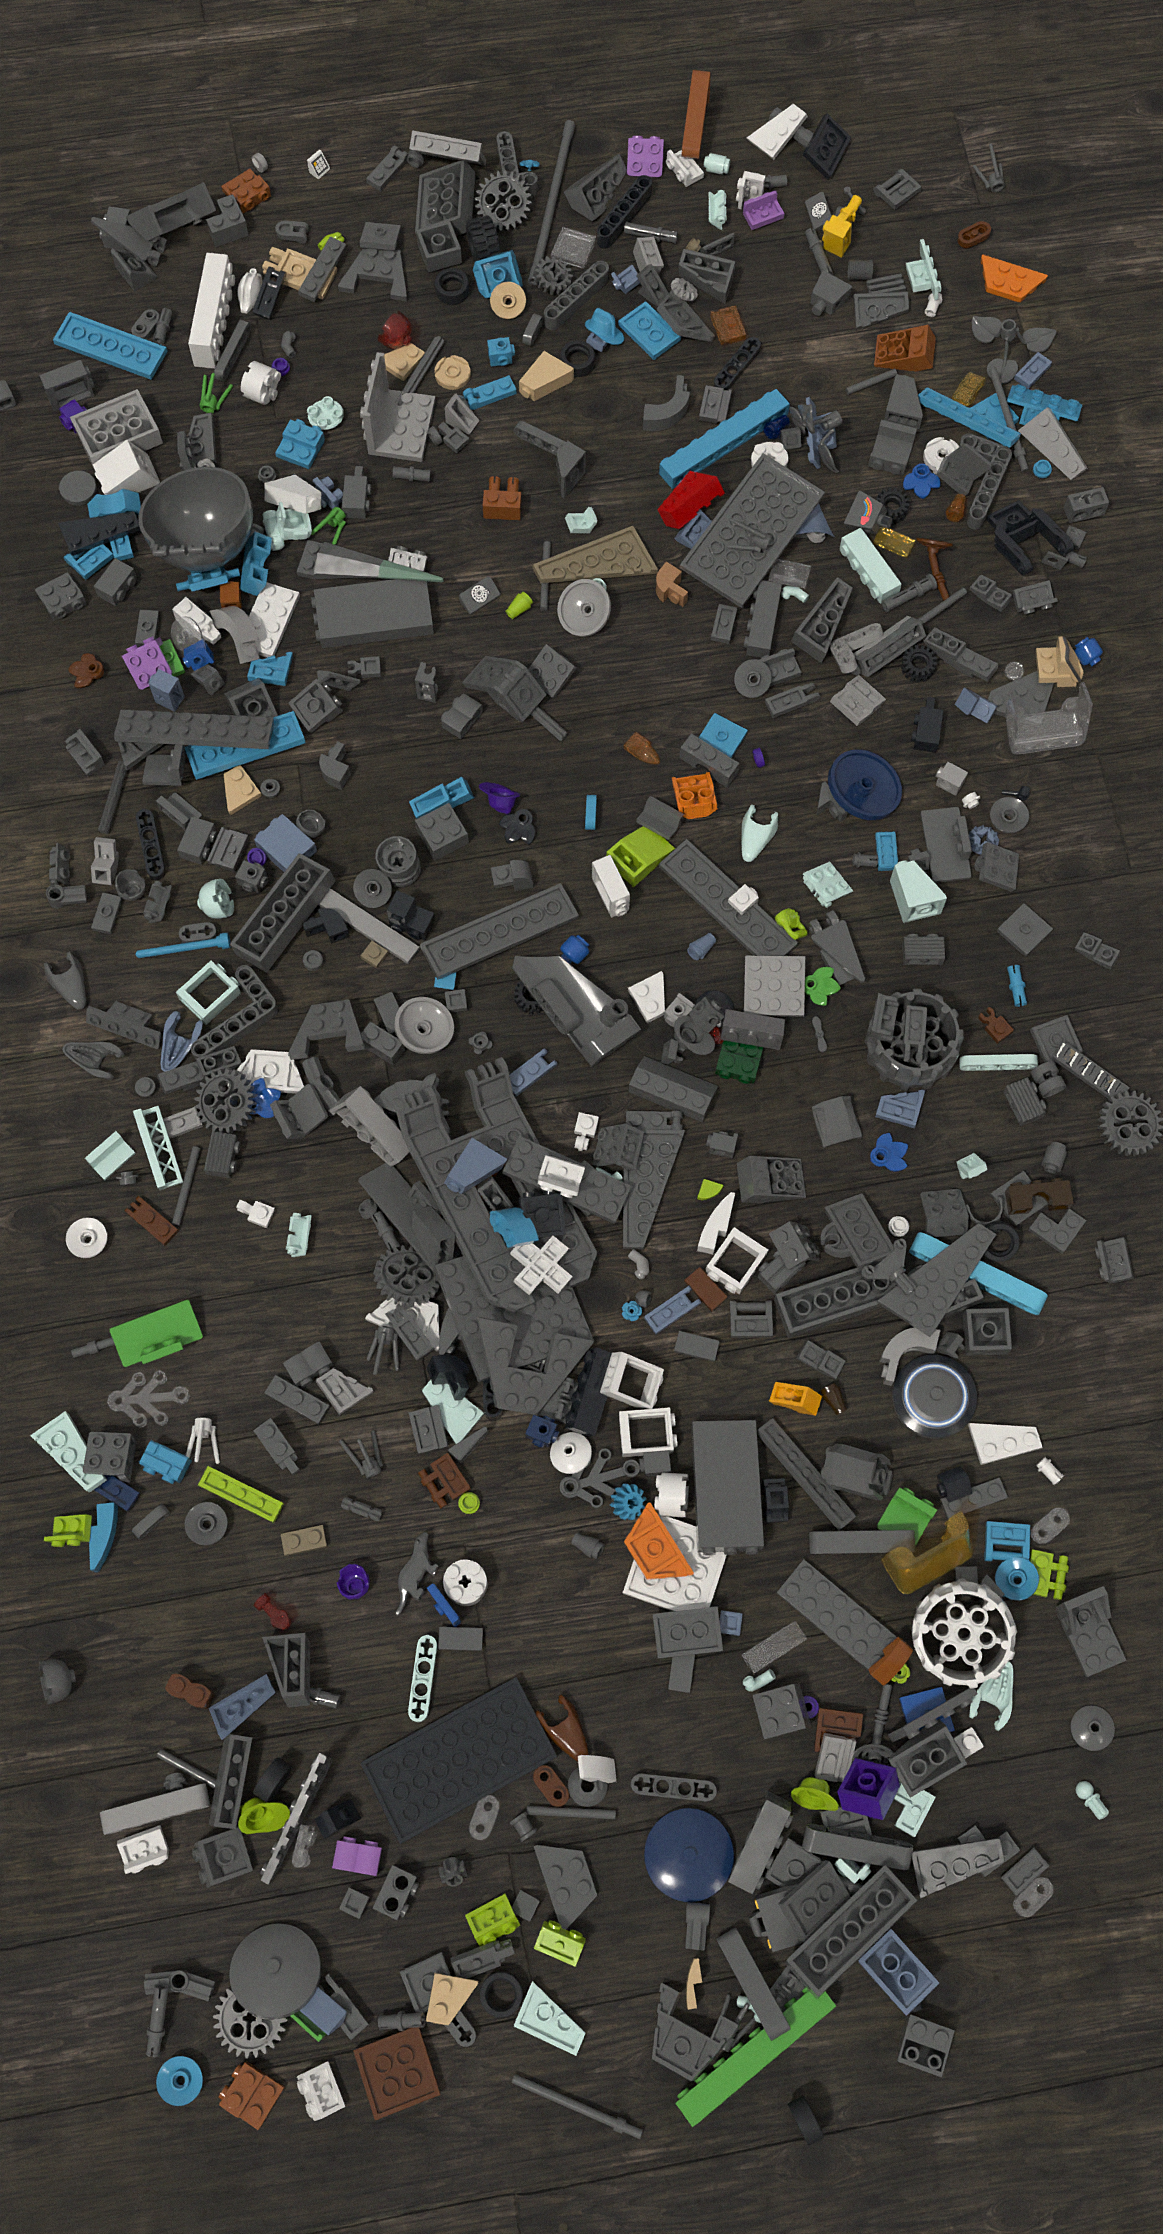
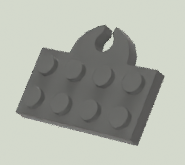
[821,1193,894,1271]

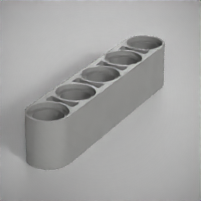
[100,1783,211,1835]

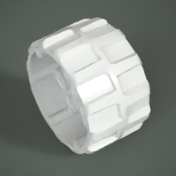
[912,1579,1017,1689]

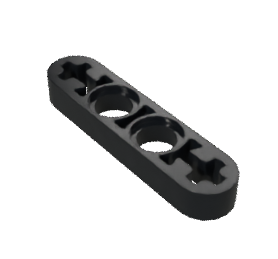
[714,337,761,391]
[136,809,165,880]

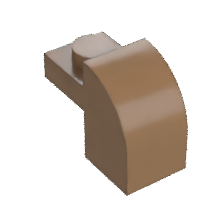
[656,562,688,607]

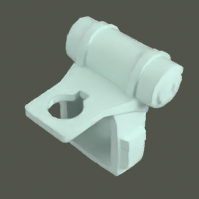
[262,502,312,551]

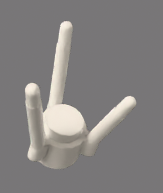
[186,1418,220,1464]

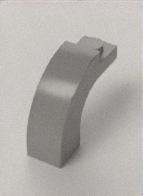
[210,606,260,664]
[879,1327,940,1386]

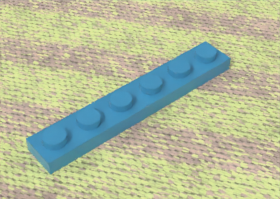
[918,387,1021,448]

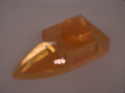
[624,732,660,764]

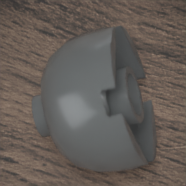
[39,1658,76,1705]

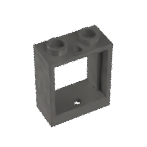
[39,360,95,411]

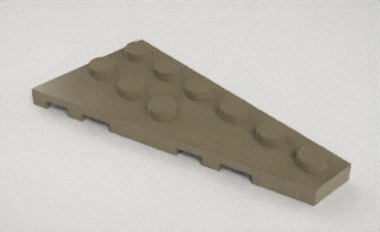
[533,526,658,583]

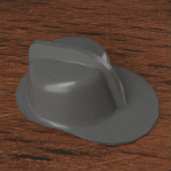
[674,1015,715,1055]

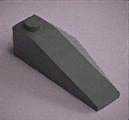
[564,154,627,221]

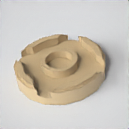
[435,355,471,390]

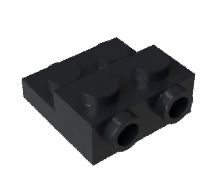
[518,1189,566,1238]

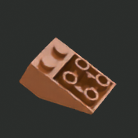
[874,325,936,372]

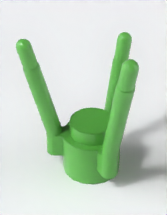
[199,373,233,413]
[311,507,346,545]

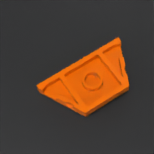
[981,255,1048,303]
[624,1502,694,1580]

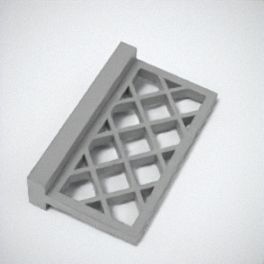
[409,130,486,166]

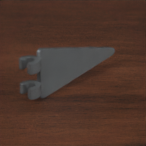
[91,217,167,266]
[809,910,865,983]

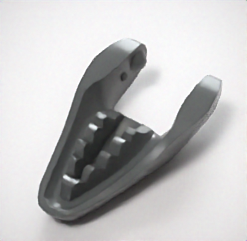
[44,951,86,1010]
[62,1042,124,1080]

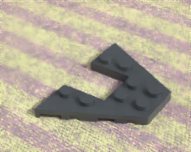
[476,1316,594,1415]

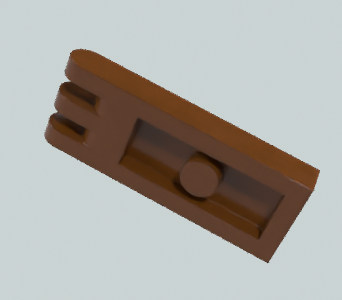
[124,1196,179,1246]

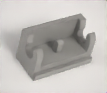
[633,237,664,275]

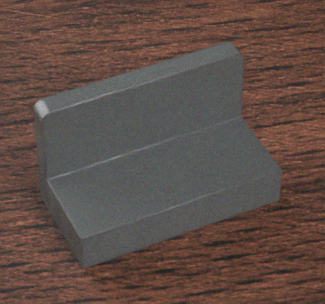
[156,793,202,831]
[636,796,684,840]

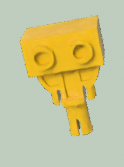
[822,195,862,258]

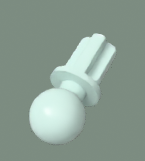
[1076,1781,1109,1820]

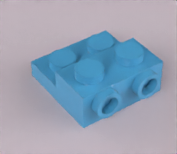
[275,419,325,469]

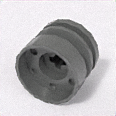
[375,836,421,887]

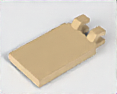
[262,247,337,300]

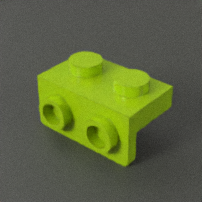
[534,1921,586,1967]

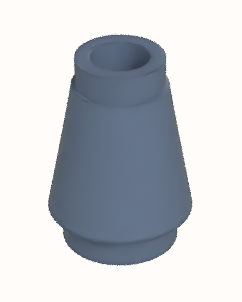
[687,933,716,960]

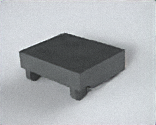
[749,1884,805,1952]

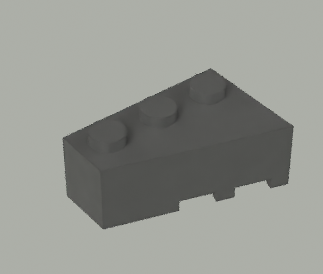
[262,1633,310,1707]

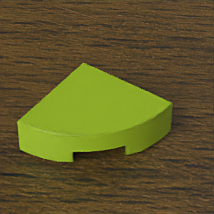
[697,1179,723,1200]

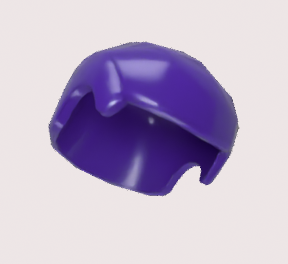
[337,1564,370,1600]

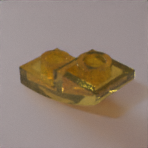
[952,372,986,406]

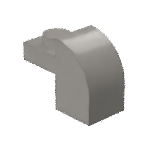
[91,837,119,885]

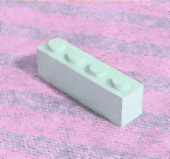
[840,528,901,604]

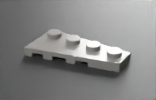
[1018,407,1088,480]

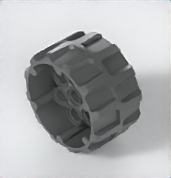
[864,988,964,1091]

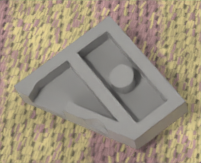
[316,1368,373,1415]

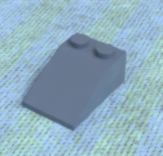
[858,1929,939,2016]

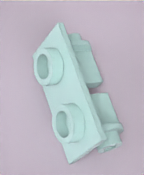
[709,190,727,230]
[286,1213,311,1257]

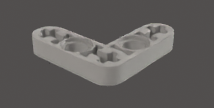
[829,623,883,673]

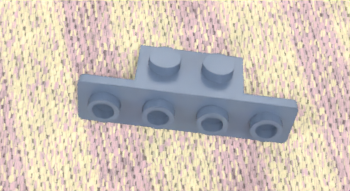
[806,397,837,469]

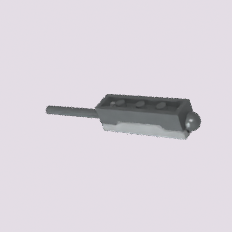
[850,588,967,677]

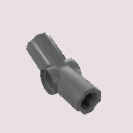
[302,1057,340,1117]
[144,1969,216,2002]

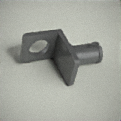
[1041,541,1087,570]

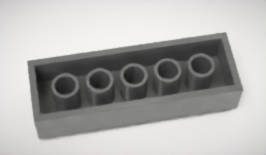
[230,853,335,972]
[774,1265,898,1338]
[785,1865,917,1999]

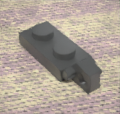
[450,1939,515,1979]

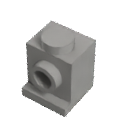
[664,993,695,1027]

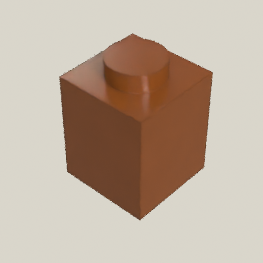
[220,581,242,610]

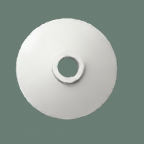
[66,1218,107,1258]
[550,1432,592,1474]

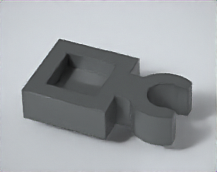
[347,656,381,678]

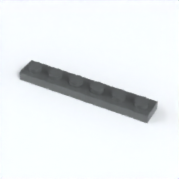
[757,1418,856,1531]

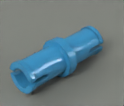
[1007,965,1027,1007]

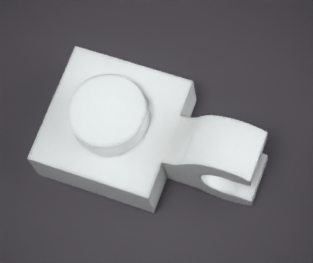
[236,1200,275,1228]

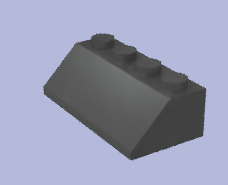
[629,1056,718,1122]

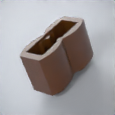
[165,1674,215,1709]

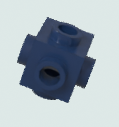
[525,1415,559,1448]

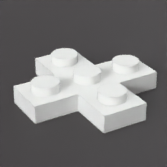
[510,1236,573,1295]

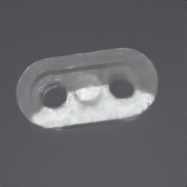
[1031,1508,1070,1544]
[469,1795,500,1840]
[1013,1877,1053,1917]

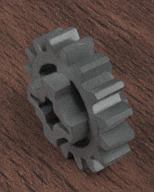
[533,256,573,295]

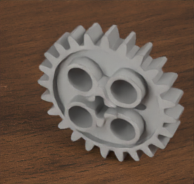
[213,1988,288,2058]

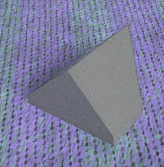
[445,394,479,434]

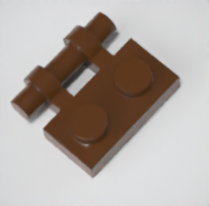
[418,1453,471,1509]

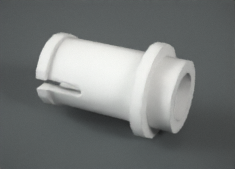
[925,293,942,317]
[1036,1457,1064,1485]

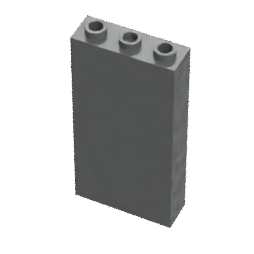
[311,579,434,648]
[691,1420,764,1556]

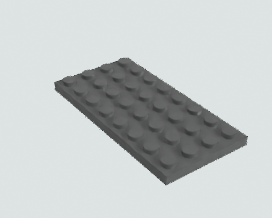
[680,453,825,608]

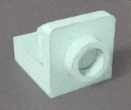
[957,1153,987,1179]

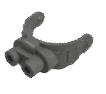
[965,1196,1003,1233]

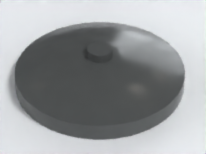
[229,1924,321,2020]

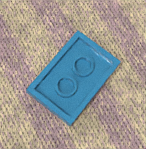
[618,301,681,360]

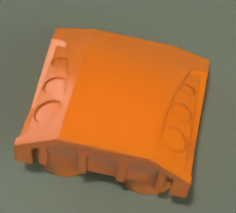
[672,772,717,819]

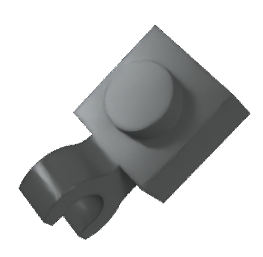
[438,422,469,453]

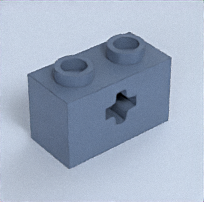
[149,669,185,712]

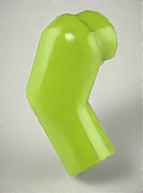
[318,232,344,251]

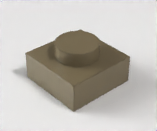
[361,941,389,968]

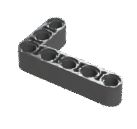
[959,434,1012,530]
[191,965,278,1060]

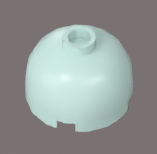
[197,879,234,919]

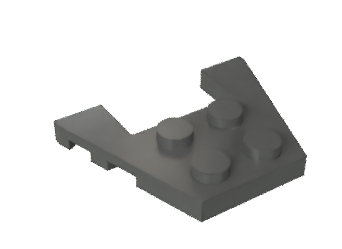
[338,248,407,301]
[288,1000,365,1060]
[652,1983,741,2081]

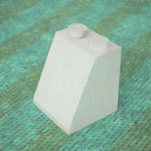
[93,440,160,495]

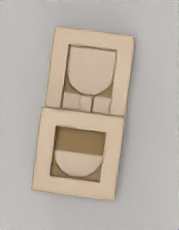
[686,1958,702,2010]

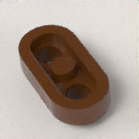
[957,221,991,248]
[533,1765,569,1807]

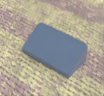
[674,509,712,549]
[300,1987,347,2035]

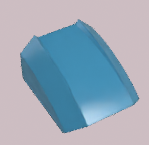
[473,250,523,298]

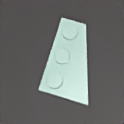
[514,1981,585,2056]

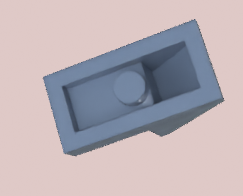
[955,687,997,723]

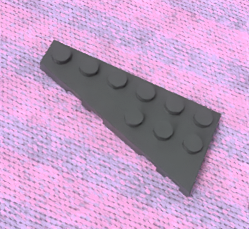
[877,1223,996,1337]
[260,1753,334,1885]

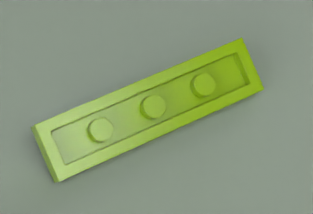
[198,1466,284,1523]

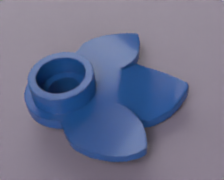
[903,464,940,499]
[250,1078,281,1118]
[870,1133,908,1171]

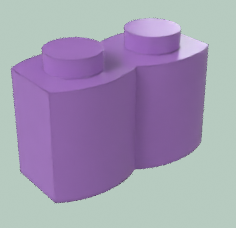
[332,1837,382,1876]

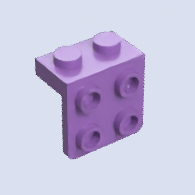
[627,136,664,177]
[122,636,172,689]

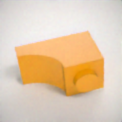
[769,1382,822,1416]

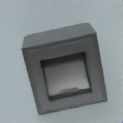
[512,1890,540,1922]

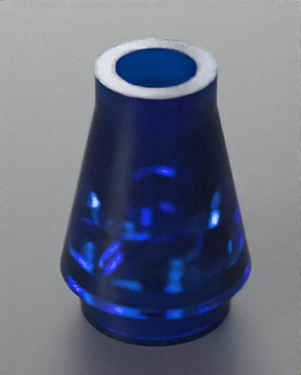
[763,414,790,439]

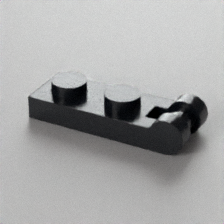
[252,266,287,320]

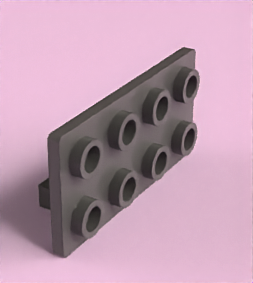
[920,807,972,883]

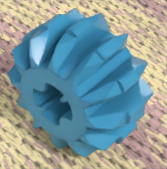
[609,1483,647,1520]

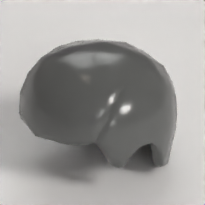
[296,810,326,838]
[115,869,146,901]

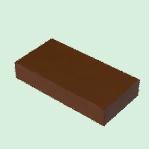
[684,1267,727,1312]

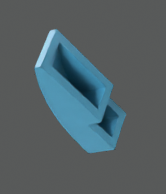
[409,777,474,819]
[89,1503,118,1572]

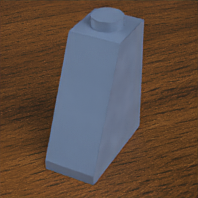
[444,1138,507,1194]

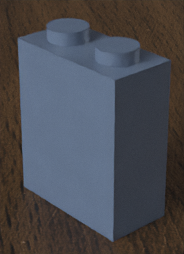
[254,814,317,872]

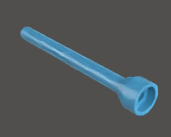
[136,932,231,958]

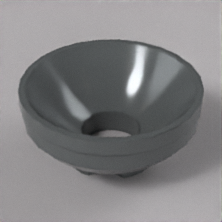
[568,1767,608,1807]

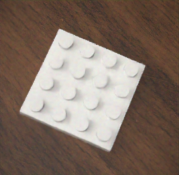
[623,1513,726,1612]

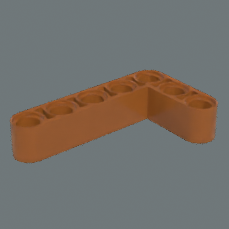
[681,70,711,159]

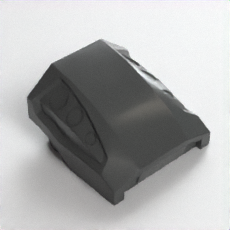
[811,1096,862,1149]

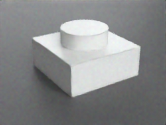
[953,1727,984,1758]

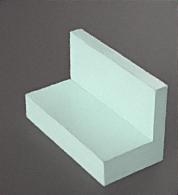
[85,1131,136,1180]

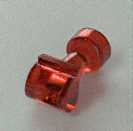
[253,1593,291,1630]

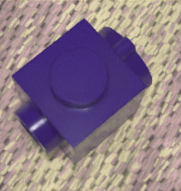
[59,399,87,434]

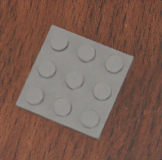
[744,956,805,1017]

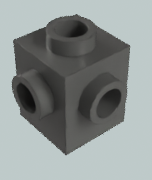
[235,860,268,893]
[689,997,725,1033]

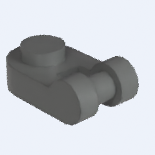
[275,221,309,244]

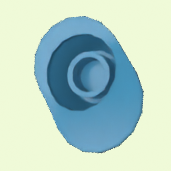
[585,308,624,345]

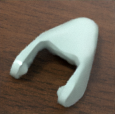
[742,805,778,862]
[969,1662,1013,1731]

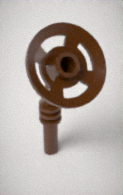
[916,537,953,601]

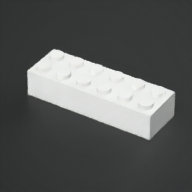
[188,253,235,368]

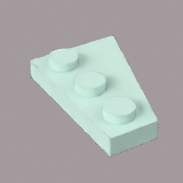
[422,1380,484,1444]

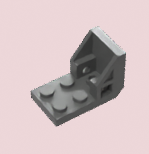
[462,656,546,722]
[1056,1586,1126,1678]

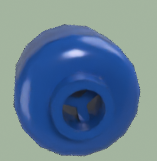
[1074,637,1103,667]
[560,935,589,964]

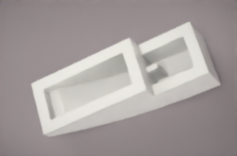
[697,1192,735,1255]

